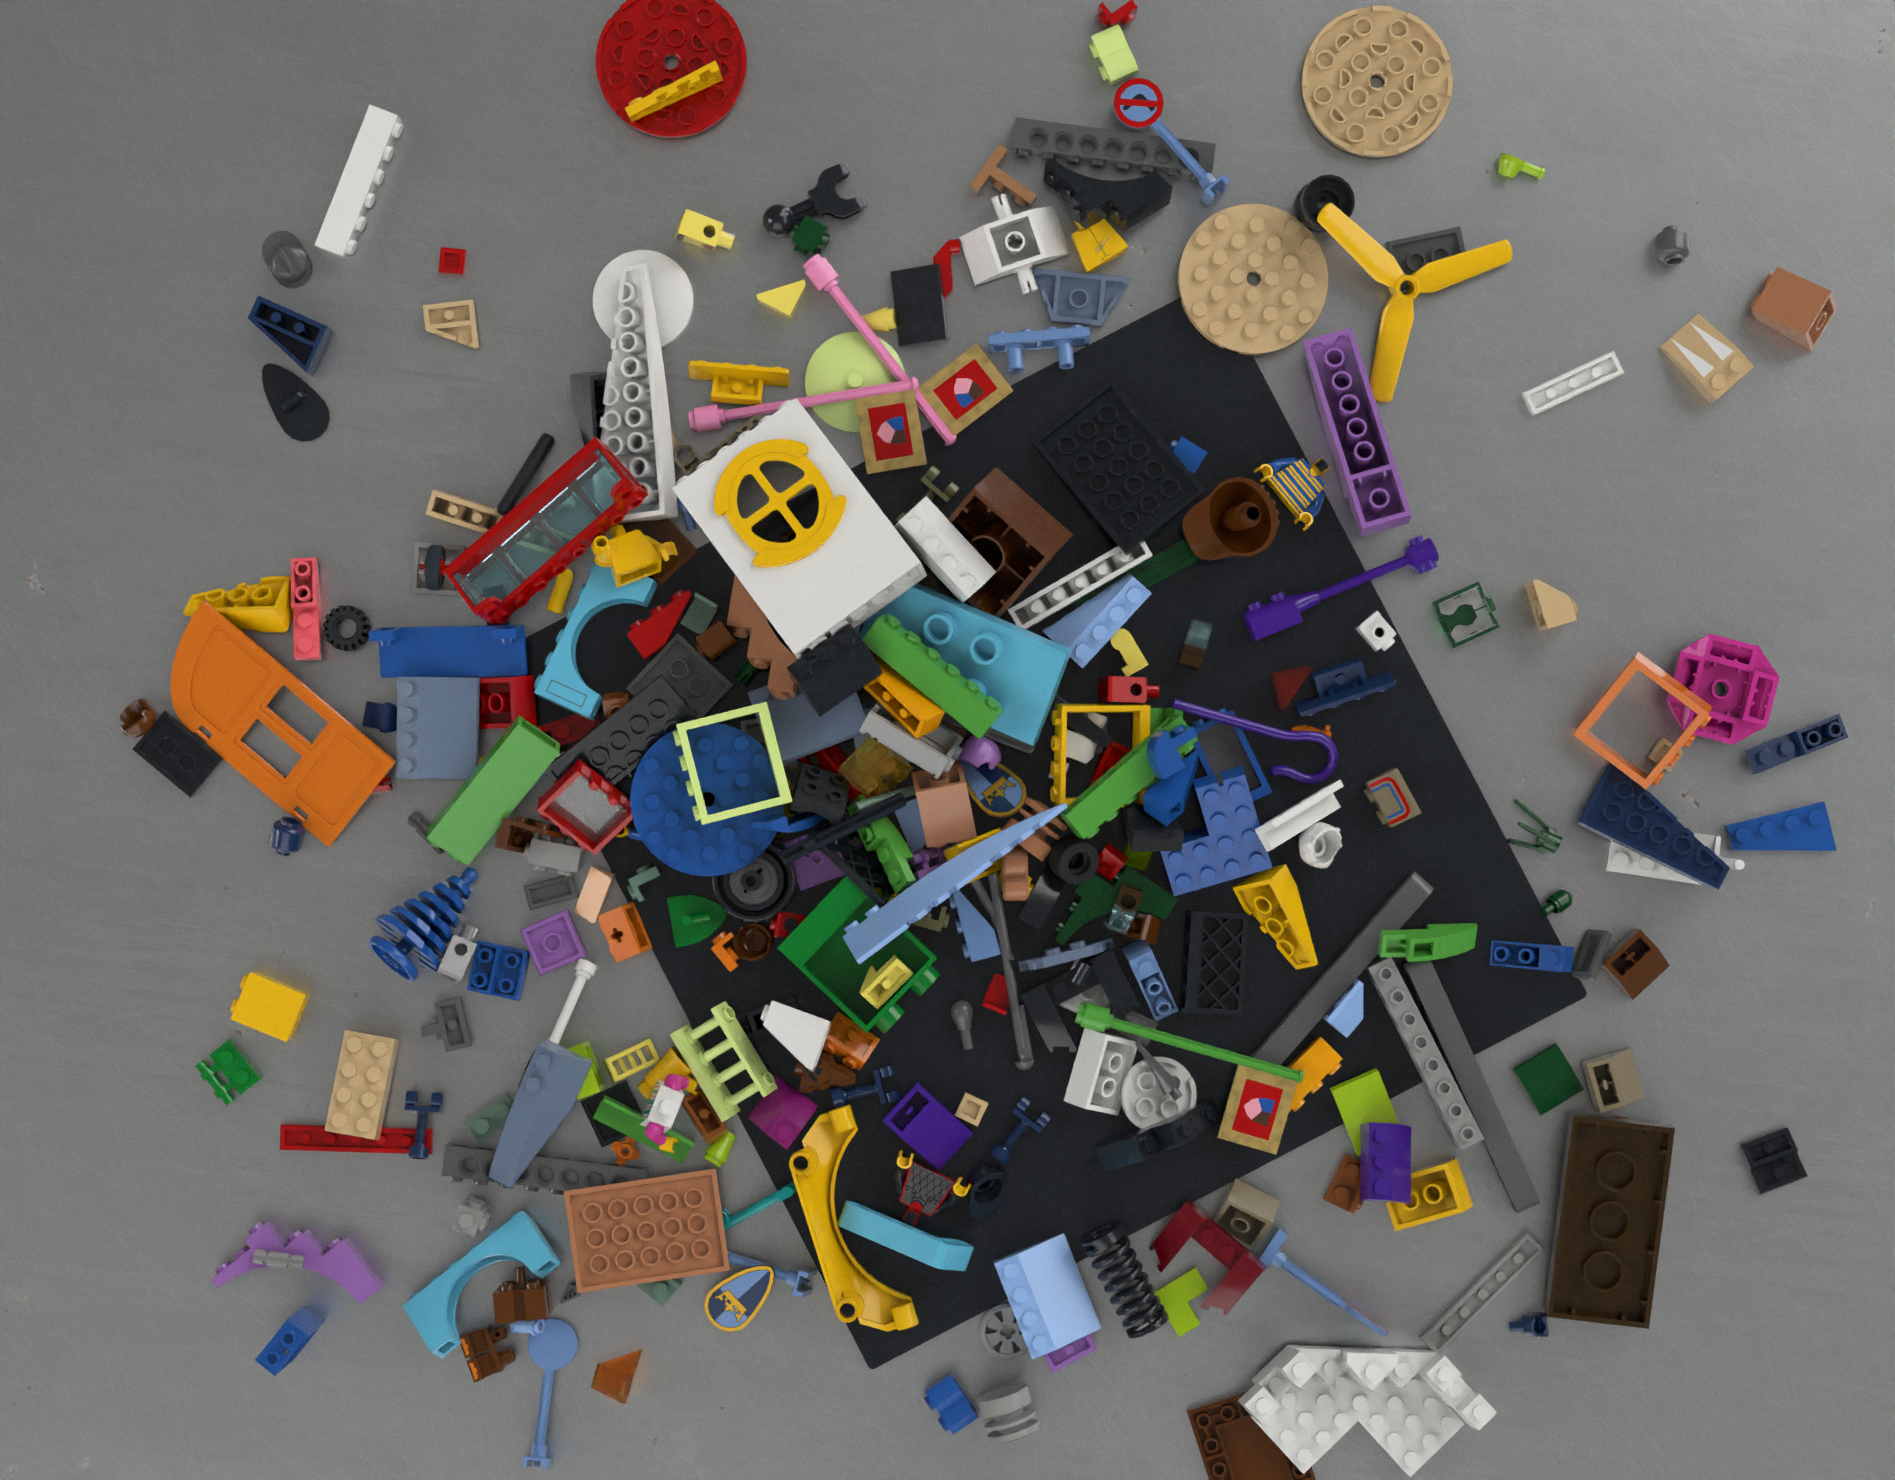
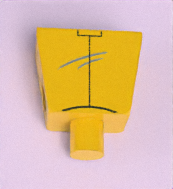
[1071,218,1128,274]

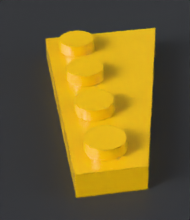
[625,60,723,122]

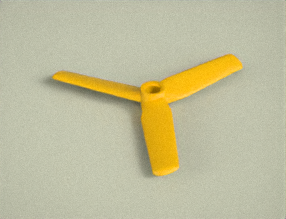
[1317,203,1513,403]

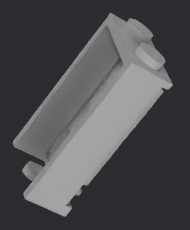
[859,702,964,779]

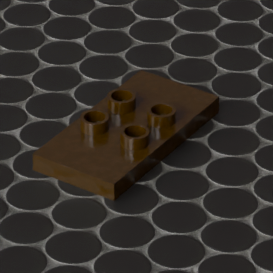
[1544,1113,1675,1329]

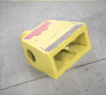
[674,209,735,251]

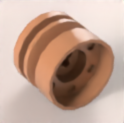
[1001,796,1068,862]

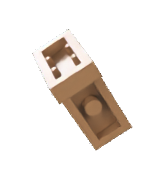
[970,144,1037,208]

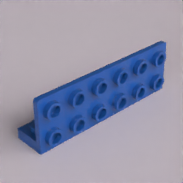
[369,625,527,678]

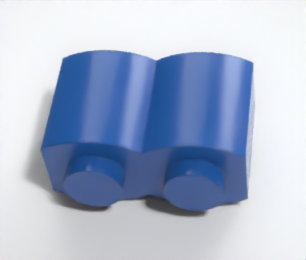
[924,1373,979,1434]

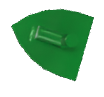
[667,895,728,948]

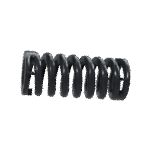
[1080,1221,1169,1339]

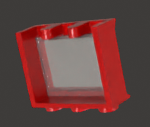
[537,759,633,855]

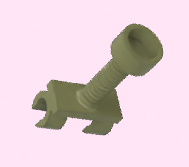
[896,465,959,522]

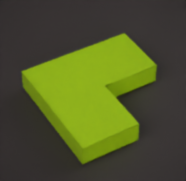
[1154,1266,1209,1337]

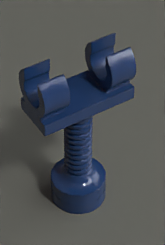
[830,1065,901,1109]
[404,1091,443,1160]
[989,1095,1051,1164]

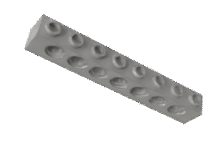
[1366,957,1484,1150]

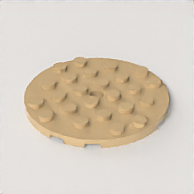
[1301,6,1453,158]
[1177,204,1328,355]

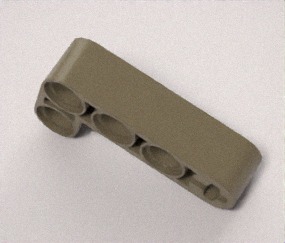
[673,415,765,476]

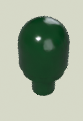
[1540,889,1573,916]

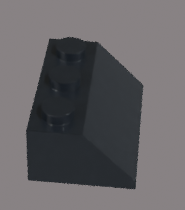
[787,624,883,717]

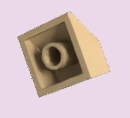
[1524,579,1579,632]

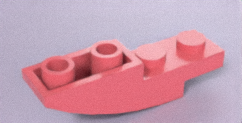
[291,557,323,661]

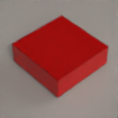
[438,247,467,276]

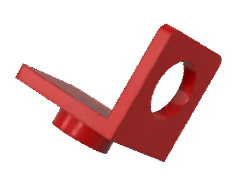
[769,911,806,938]
[982,973,1018,1015]

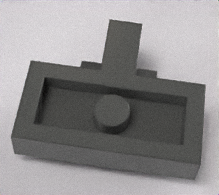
[420,997,471,1052]

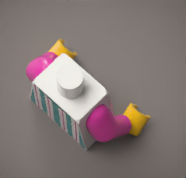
[640,1074,699,1153]

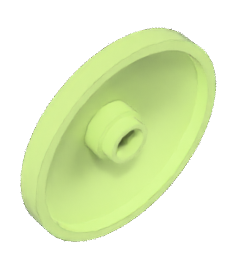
[805,332,905,433]

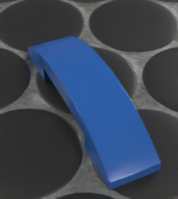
[751,811,825,833]

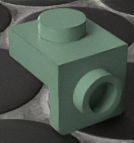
[627,864,662,902]

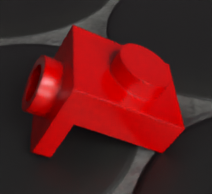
[1097,0,1138,27]

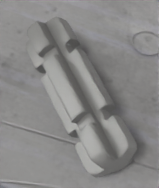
[253,1249,304,1270]

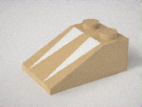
[1660,313,1754,404]

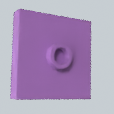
[784,834,845,890]
[520,909,587,976]

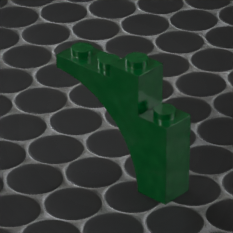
[1053,865,1179,946]

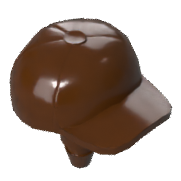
[1182,477,1280,561]

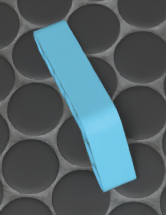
[837,1200,974,1271]

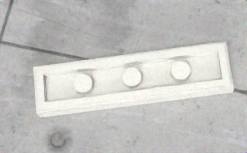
[1521,351,1624,416]

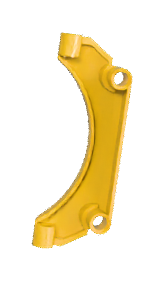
[789,1104,919,1332]

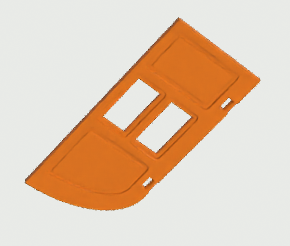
[170,600,396,847]

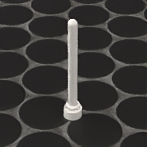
[549,959,597,1044]

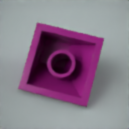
[748,1076,818,1149]

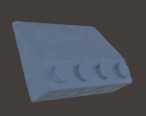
[396,677,480,779]
[748,685,867,764]

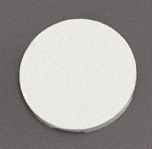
[1120,1056,1197,1129]

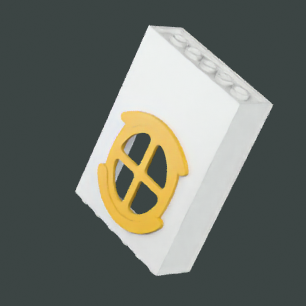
[672,398,927,659]

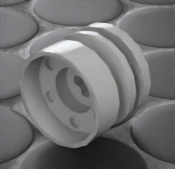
[976,1383,1040,1444]

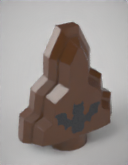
[794,1049,857,1093]

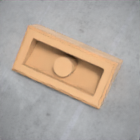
[574,865,615,924]

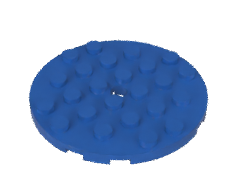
[630,723,784,876]

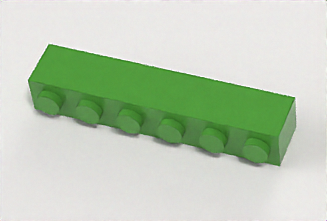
[862,613,1004,739]
[1059,714,1198,839]

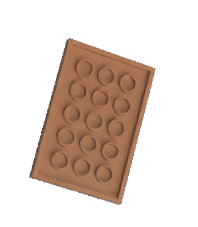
[564,1168,730,1293]

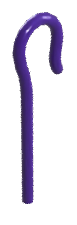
[1171,698,1338,784]

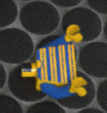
[1254,457,1330,531]

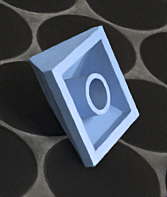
[1322,979,1363,1038]

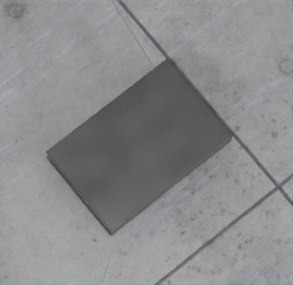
[1385,227,1466,291]

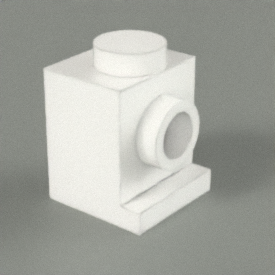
[1355,611,1397,651]

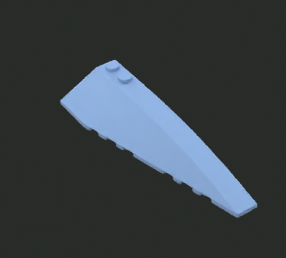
[843,803,1068,964]

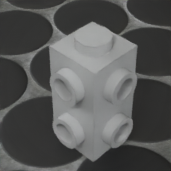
[524,834,584,876]
[451,1196,492,1238]

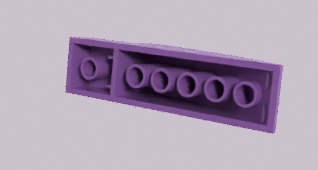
[1303,327,1412,537]

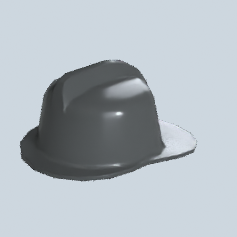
[262,231,312,288]

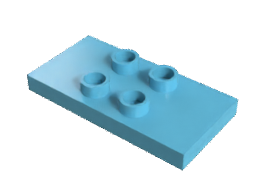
[859,583,1072,746]

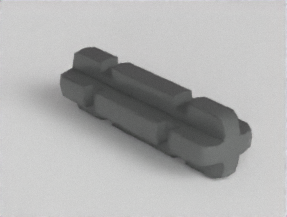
[407,812,445,854]

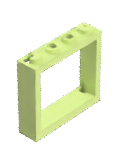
[673,702,792,825]

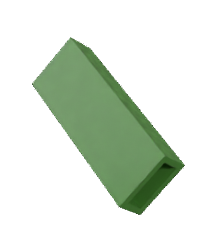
[427,715,560,866]

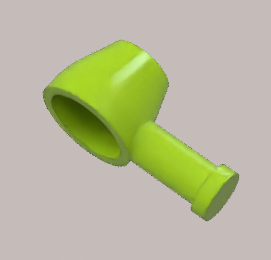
[1498,152,1545,180]

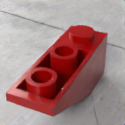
[627,590,693,660]

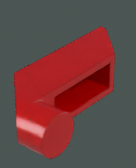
[933,239,961,301]

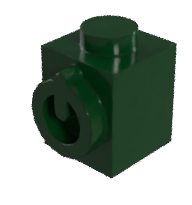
[790,215,831,257]

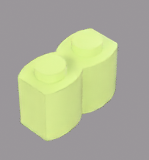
[1088,24,1139,86]

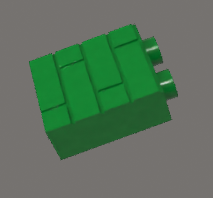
[778,876,940,1034]

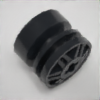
[1294,174,1355,233]

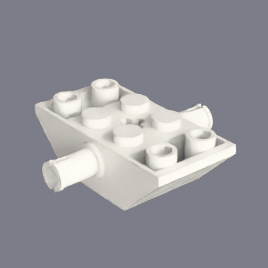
[959,194,1070,295]

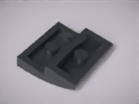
[1740,1127,1808,1196]

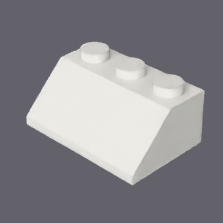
[1064,1028,1137,1115]

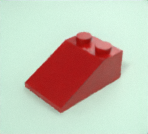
[479,675,537,729]

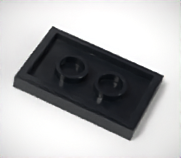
[890,264,949,347]
[132,711,224,798]

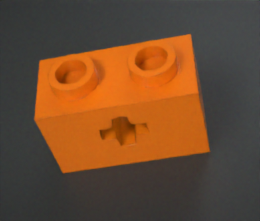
[597,901,653,963]

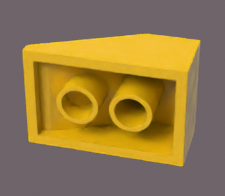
[1386,1157,1473,1231]

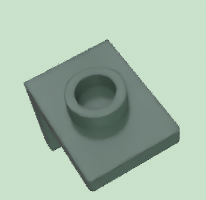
[681,593,719,635]

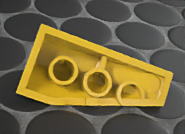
[183,576,293,632]
[1233,864,1318,970]

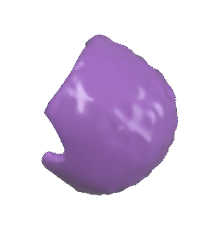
[957,735,1001,770]

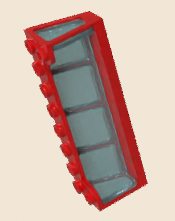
[443,437,649,625]

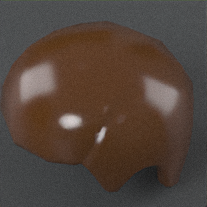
[119,698,156,738]
[732,922,773,961]

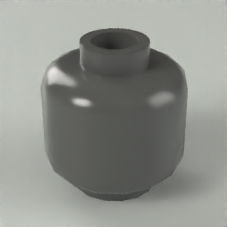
[1655,226,1690,265]

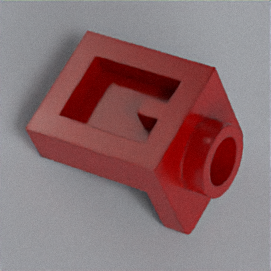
[1097,843,1129,881]

